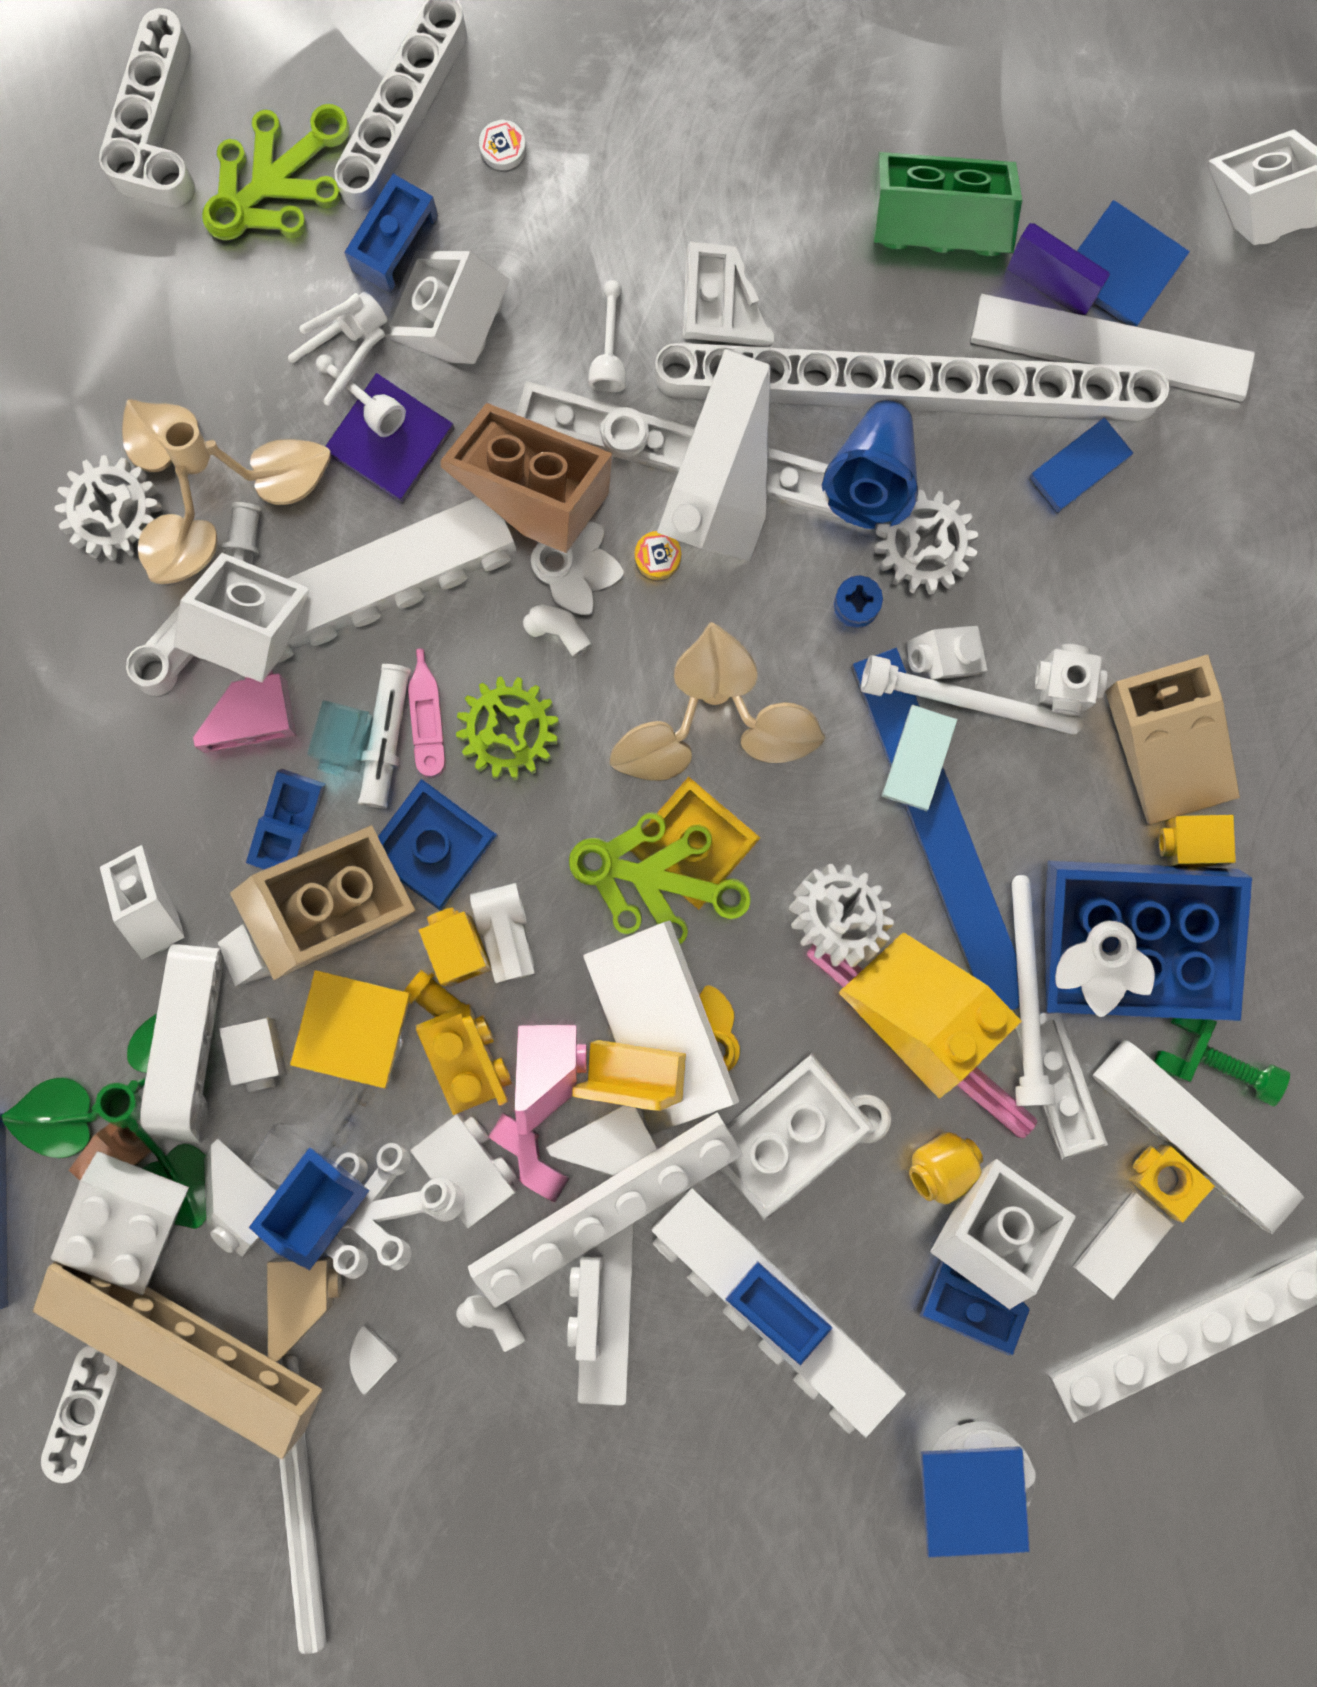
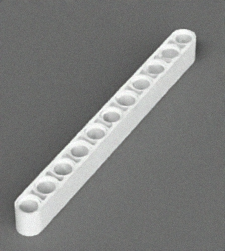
[655,343,1170,422]

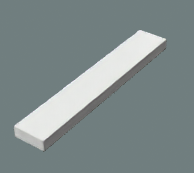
[970,294,1255,401]

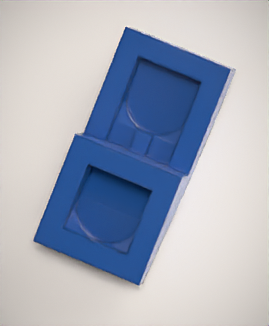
[246,768,326,870]

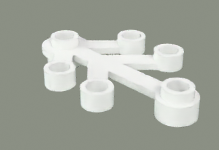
[324,1143,465,1279]

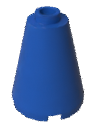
[822,400,918,529]

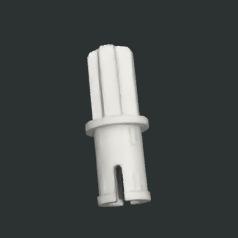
[221,502,261,565]

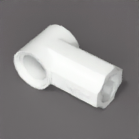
[126,605,194,696]
[470,883,536,984]

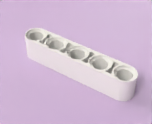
[334,0,467,211]
[1092,1039,1304,1235]

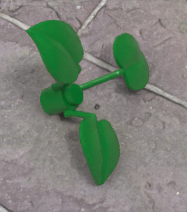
[1,1013,209,1229]

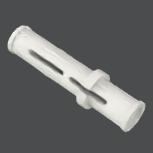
[357,664,411,809]

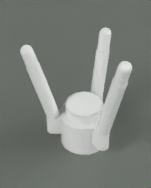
[288,292,387,406]

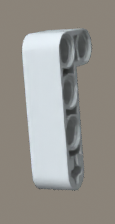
[99,8,195,208]
[140,944,223,1143]

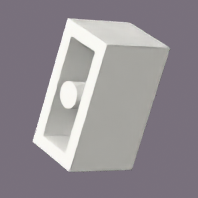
[410,1113,518,1229]

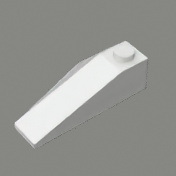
[657,349,770,561]

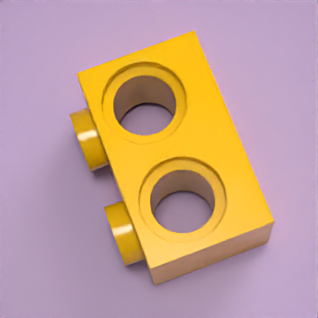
[418,907,492,987]

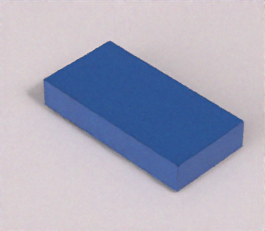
[1029,417,1134,513]
[725,1261,833,1366]

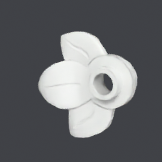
[531,522,624,615]
[1055,921,1155,1017]

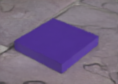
[1007,222,1111,316]
[325,373,455,503]

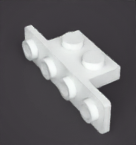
[567,1223,634,1405]

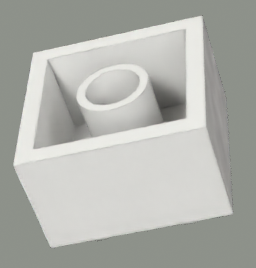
[50,1151,189,1295]
[930,1159,1076,1309]

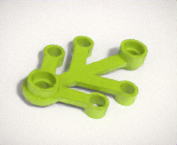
[202,104,350,240]
[569,812,751,944]

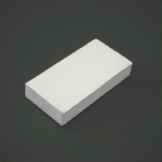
[1073,1192,1174,1299]

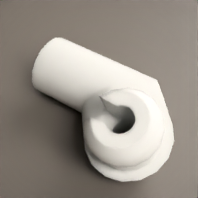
[523,604,592,657]
[456,1295,525,1352]

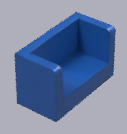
[344,174,438,293]
[248,1147,370,1270]

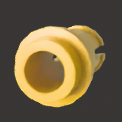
[403,970,466,1017]

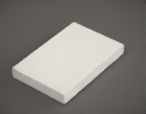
[720,1053,875,1222]

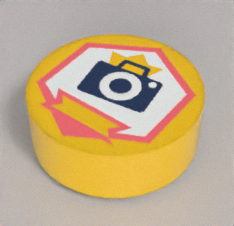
[635,531,681,580]

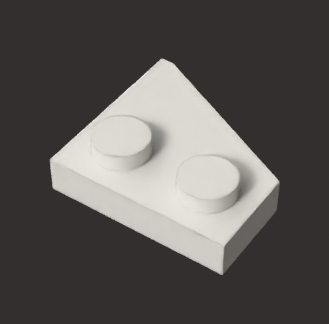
[682,241,774,347]

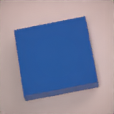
[1077,199,1190,327]
[378,779,498,911]
[920,1446,1030,1558]

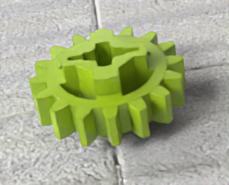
[456,676,559,781]

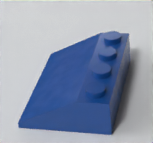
[1045,861,1252,1021]

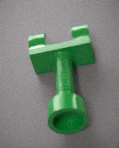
[1154,1018,1291,1107]

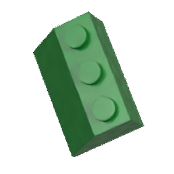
[873,152,1022,256]

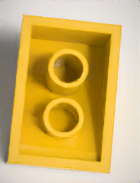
[838,932,1022,1099]

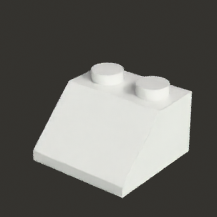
[1209,129,1317,245]
[382,251,510,364]
[173,553,310,682]

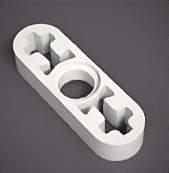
[41,1345,123,1483]

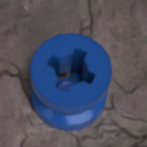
[833,575,883,629]

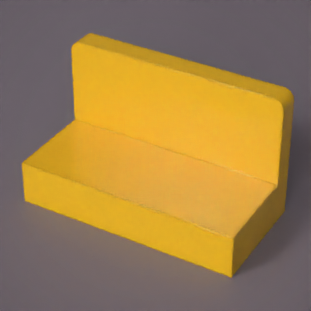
[572,1040,686,1111]

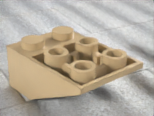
[1105,654,1240,825]

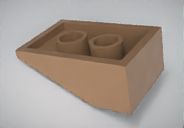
[441,403,612,553]

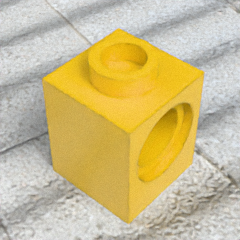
[1159,815,1236,867]
[1129,1144,1215,1222]

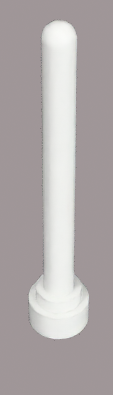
[861,655,1084,734]
[1012,875,1055,1106]

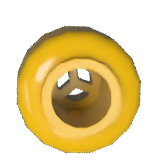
[909,1132,983,1205]

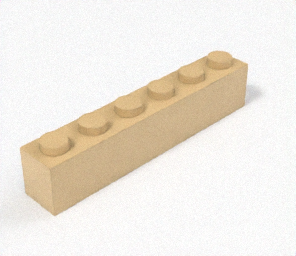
[33,1261,323,1459]

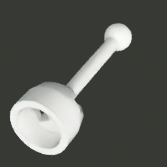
[588,280,626,393]
[316,355,406,437]

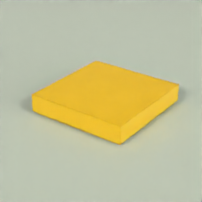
[629,776,760,911]
[290,970,411,1089]

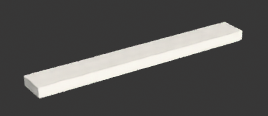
[516,381,843,520]

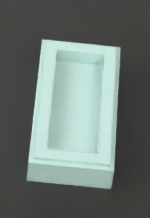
[881,705,958,811]

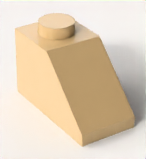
[267,1256,342,1362]

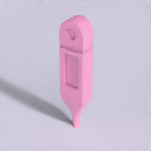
[408,649,446,778]

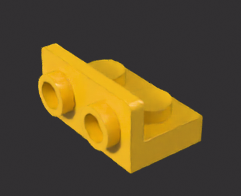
[416,1004,512,1115]

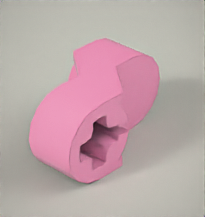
[488,1113,570,1202]

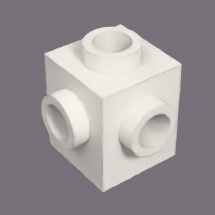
[1035,644,1107,716]

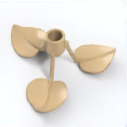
[122,399,331,584]
[609,622,825,781]

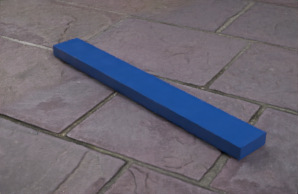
[851,647,1020,1010]

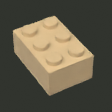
[230,825,416,980]

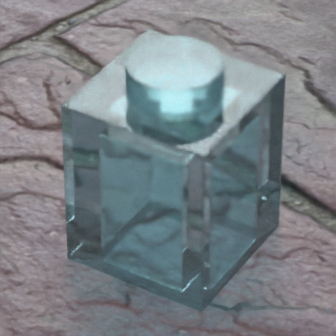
[307,700,373,777]

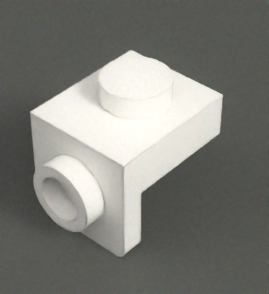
[906,626,988,681]

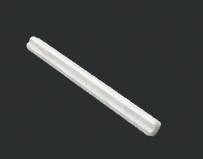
[277,1355,327,1654]

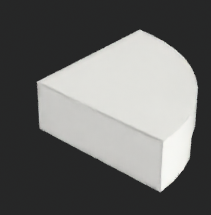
[350,1324,400,1395]

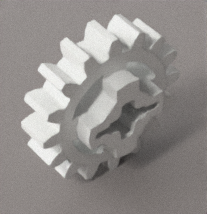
[55,455,162,560]
[874,490,978,595]
[789,864,894,967]

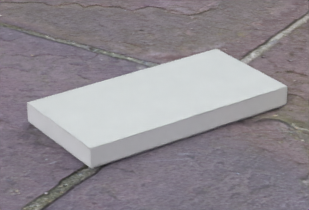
[583,921,740,1135]

